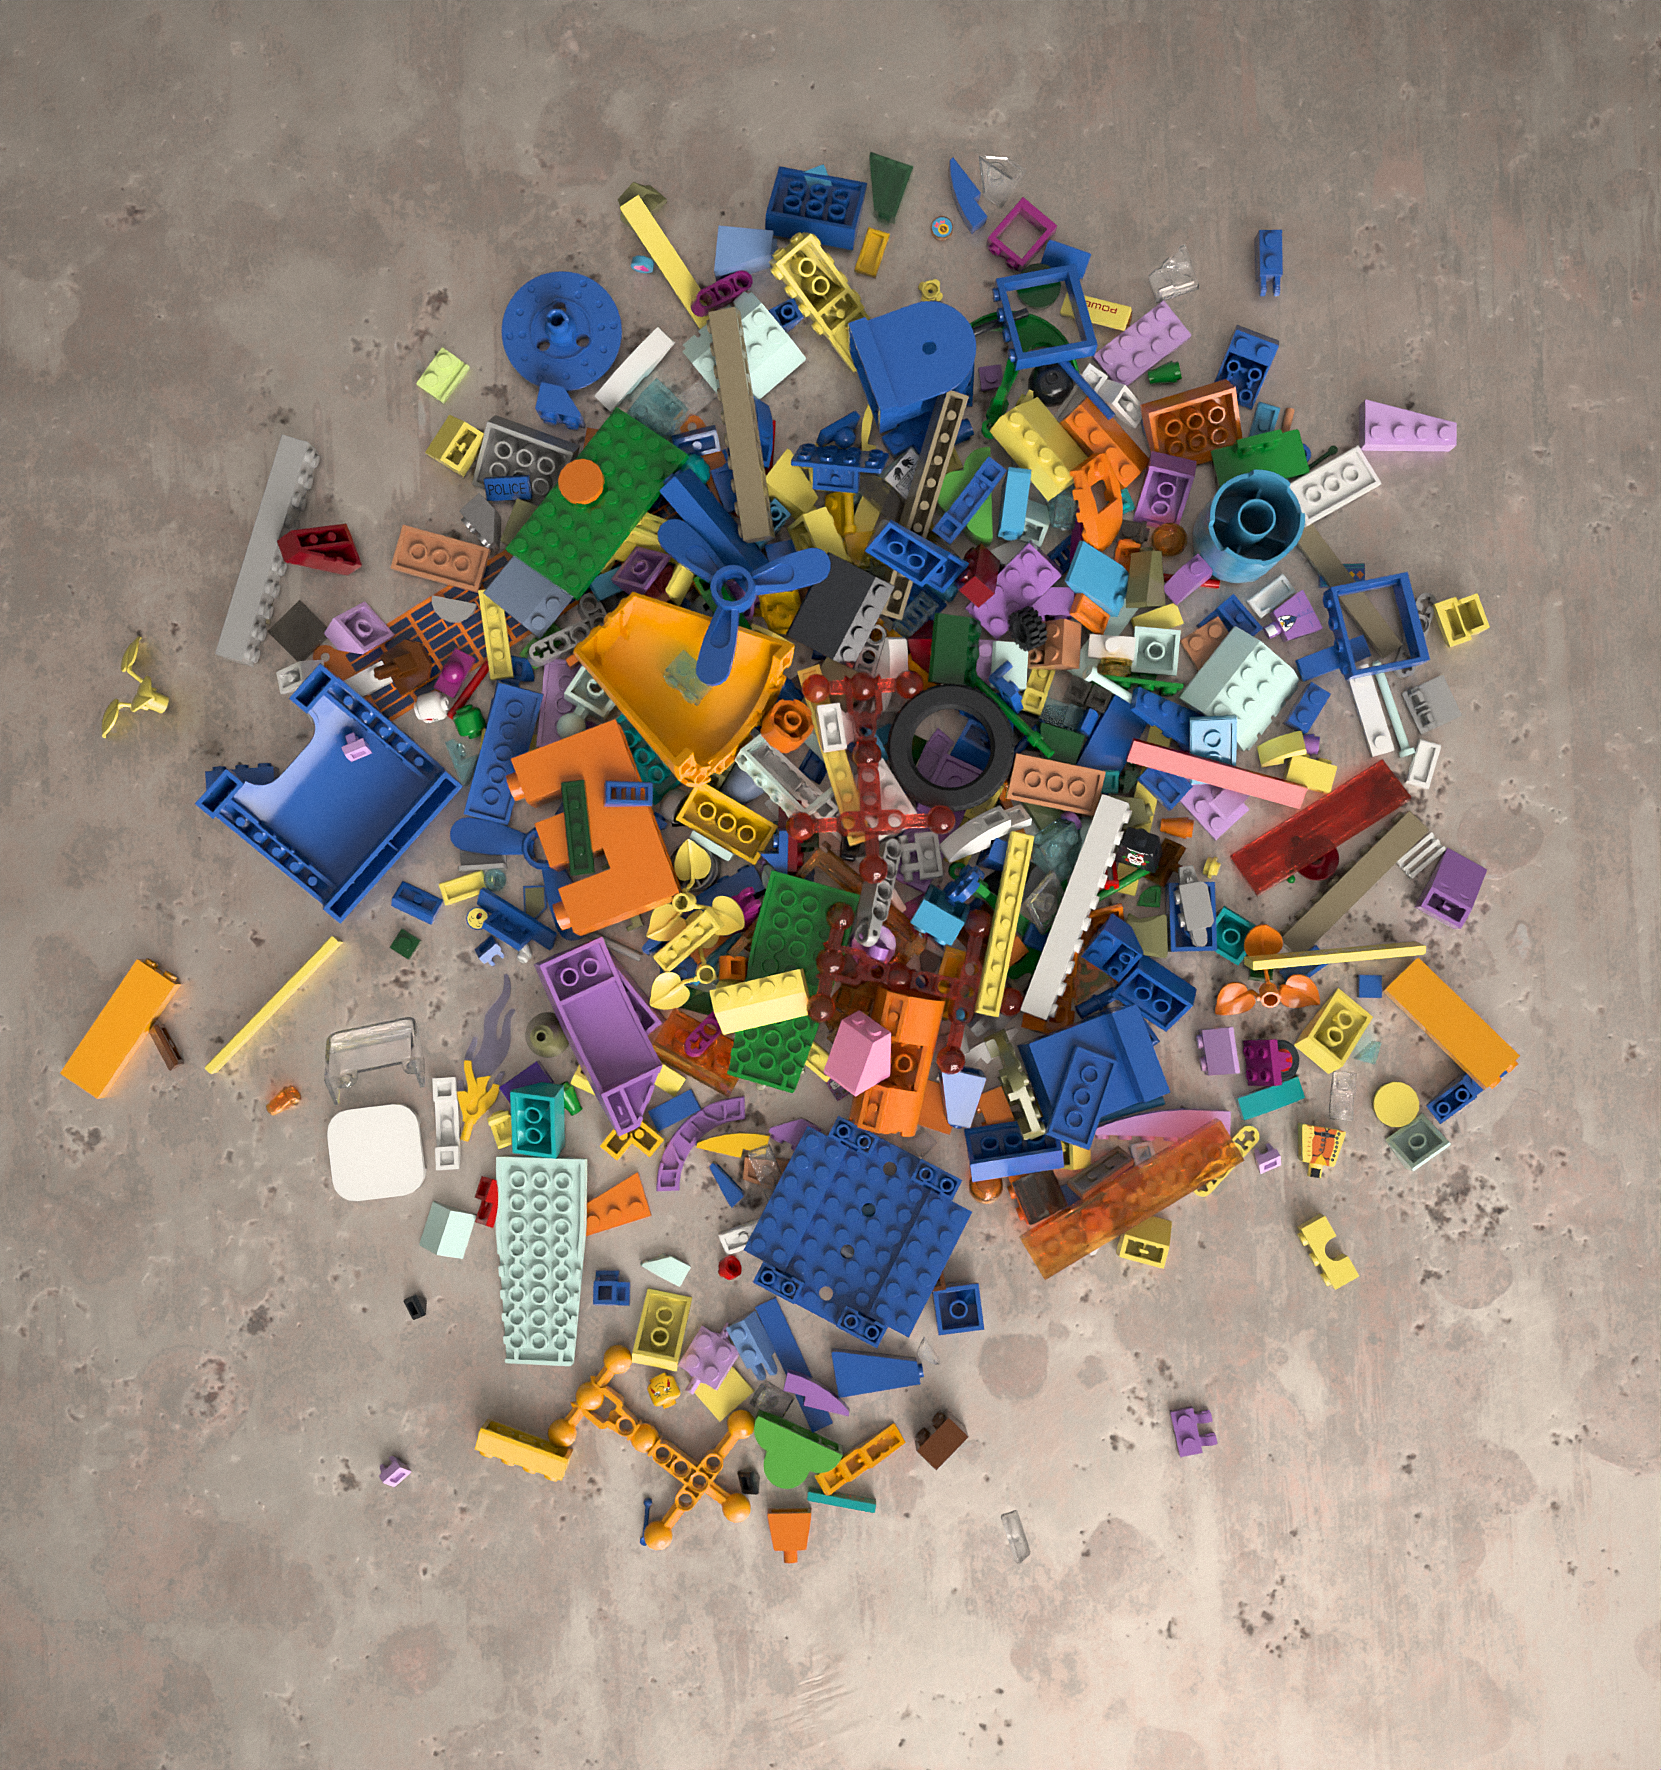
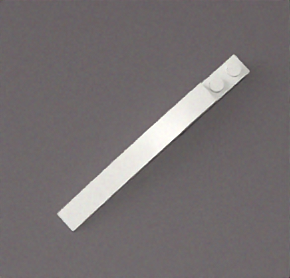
[750,727,897,883]

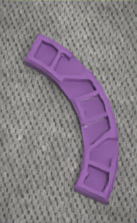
[656,1096,745,1191]

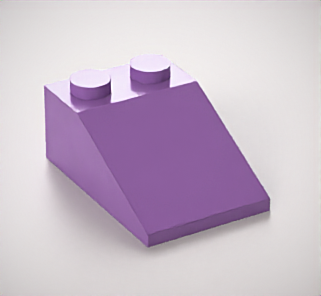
[1133,451,1196,532]

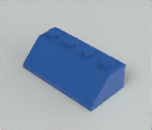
[964,1117,1064,1182]

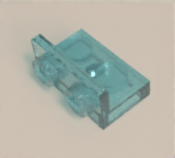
[663,650,714,706]

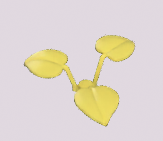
[101,636,169,738]
[646,839,744,941]
[649,909,742,1010]

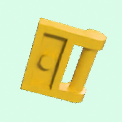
[825,492,857,538]

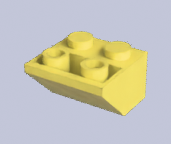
[425,415,484,478]
[1116,1209,1172,1269]

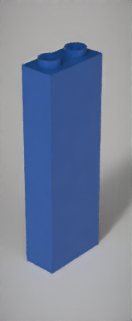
[659,468,769,593]

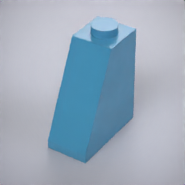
[998,467,1031,540]

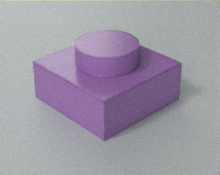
[978,364,1003,392]

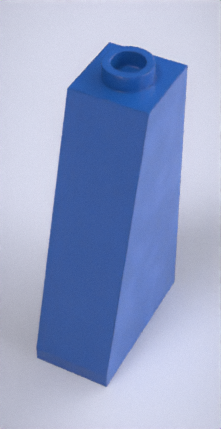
[831,1348,924,1398]

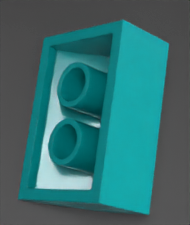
[510,1082,565,1159]

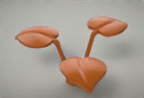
[1215,924,1320,1015]

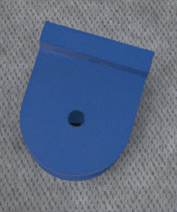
[848,301,976,434]

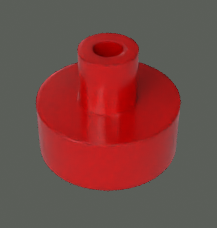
[718,1255,742,1280]

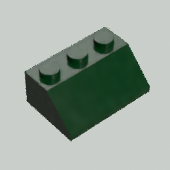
[928,613,982,688]

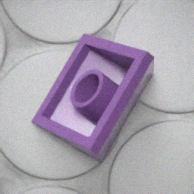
[611,546,671,595]

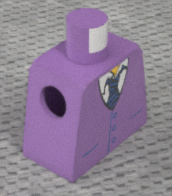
[1263,590,1323,642]

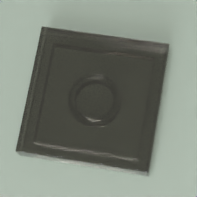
[267,600,328,662]

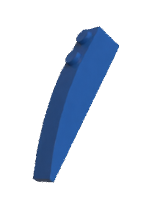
[642,865,766,955]

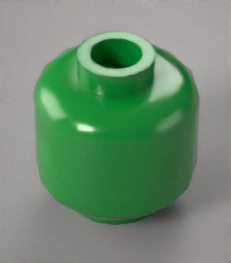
[453,704,486,739]

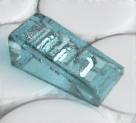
[892,591,939,642]

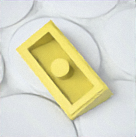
[655,1061,687,1097]

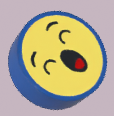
[466,907,490,930]

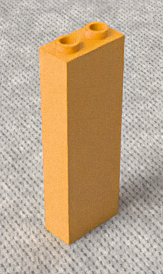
[1383,957,1520,1090]
[60,958,181,1099]

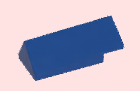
[865,519,969,594]

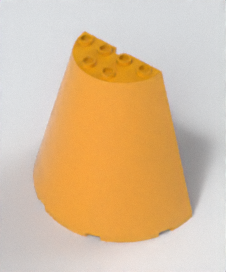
[574,592,794,787]

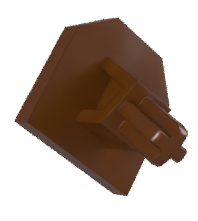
[374,639,433,696]

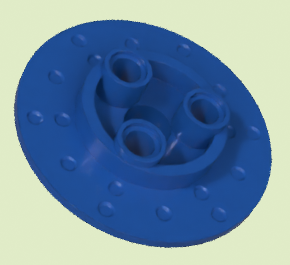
[502,271,622,391]

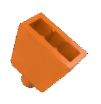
[767,1507,812,1563]

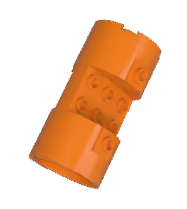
[848,984,946,1137]

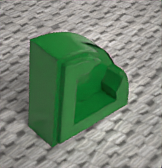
[1136,885,1161,908]

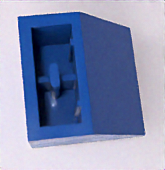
[535,382,586,430]
[950,718,991,771]
[1081,914,1144,982]

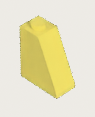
[766,448,818,520]

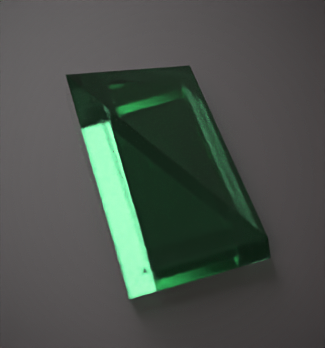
[679,985,714,1016]

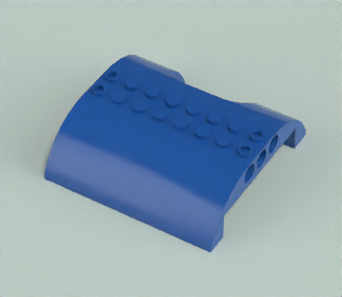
[195,663,463,924]

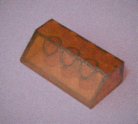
[652,1008,739,1098]

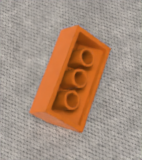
[1059,396,1149,490]

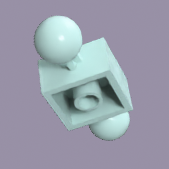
[557,665,615,739]

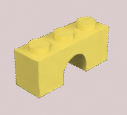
[1297,1213,1359,1290]

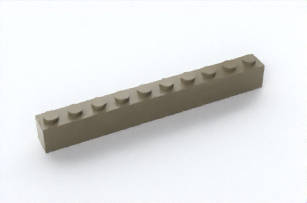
[707,307,775,543]
[880,390,969,620]

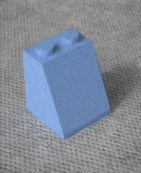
[714,226,778,282]

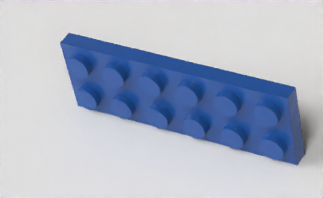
[464,682,544,826]

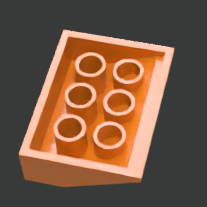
[1140,379,1243,465]

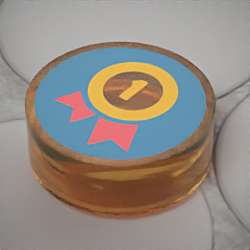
[931,216,953,241]

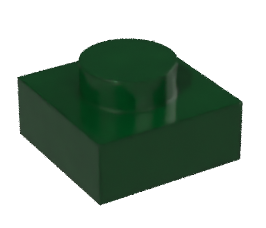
[389,928,422,960]

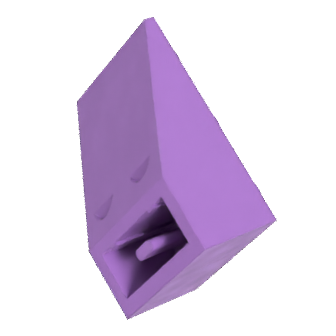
[1414,847,1487,929]

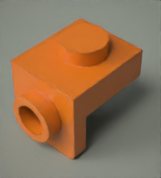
[1113,539,1141,573]

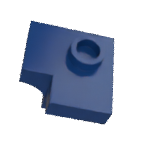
[593,1270,631,1306]

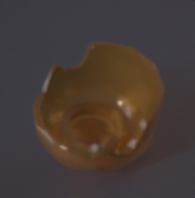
[1151,522,1188,557]
[969,1176,1003,1205]

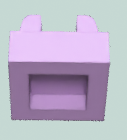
[342,732,372,762]
[1254,1143,1281,1174]
[379,1456,412,1487]

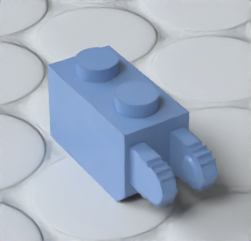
[726,1311,778,1381]

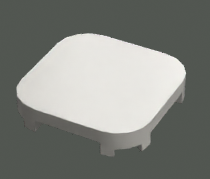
[327,1103,427,1201]

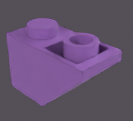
[769,1117,822,1151]

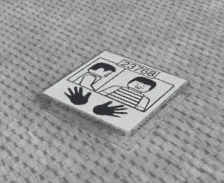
[881,447,920,504]

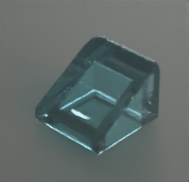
[1354,1041,1381,1064]

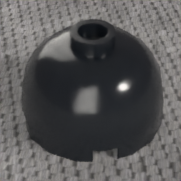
[1028,363,1073,407]

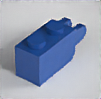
[1254,230,1283,296]

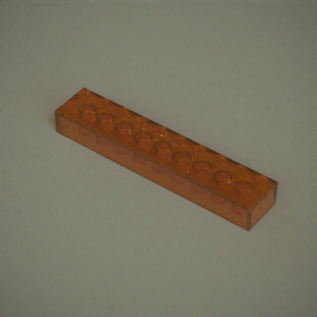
[1019,1118,1245,1280]

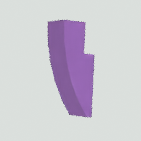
[783,1369,850,1417]

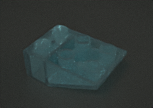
[626,378,691,440]

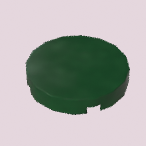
[1016,263,1061,310]

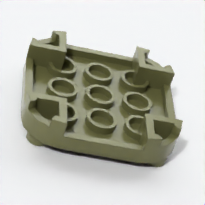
[983,1029,1045,1140]

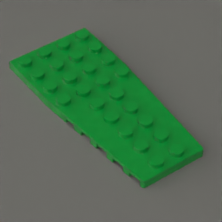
[727,870,861,1093]

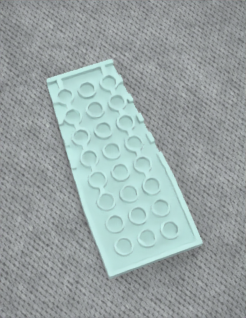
[495,1156,587,1366]

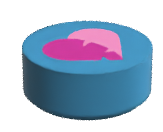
[631,255,654,273]

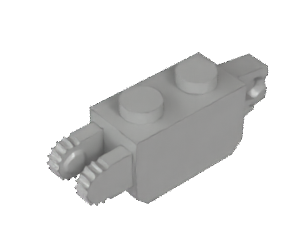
[1173,865,1214,947]

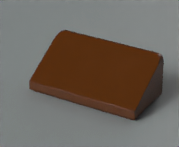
[149,1024,184,1071]

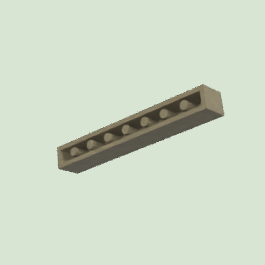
[1278,811,1429,953]

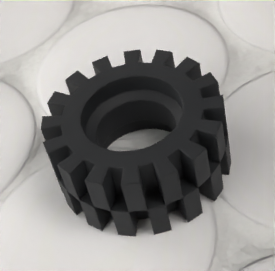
[1008,606,1047,652]

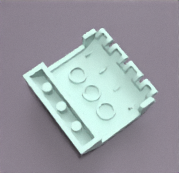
[682,291,807,400]
[1178,626,1300,751]

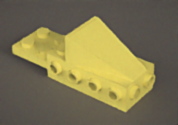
[769,232,870,372]

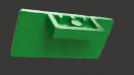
[1210,429,1309,488]
[1087,660,1183,697]

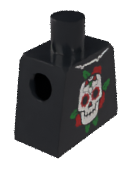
[1114,827,1162,873]

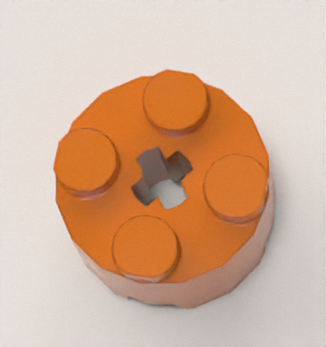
[760,699,814,753]

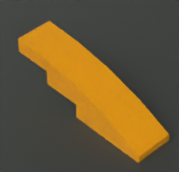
[814,1423,906,1496]

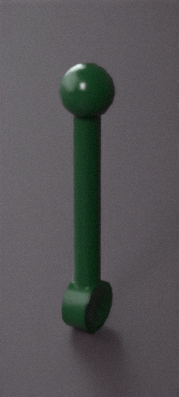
[1300,445,1338,477]

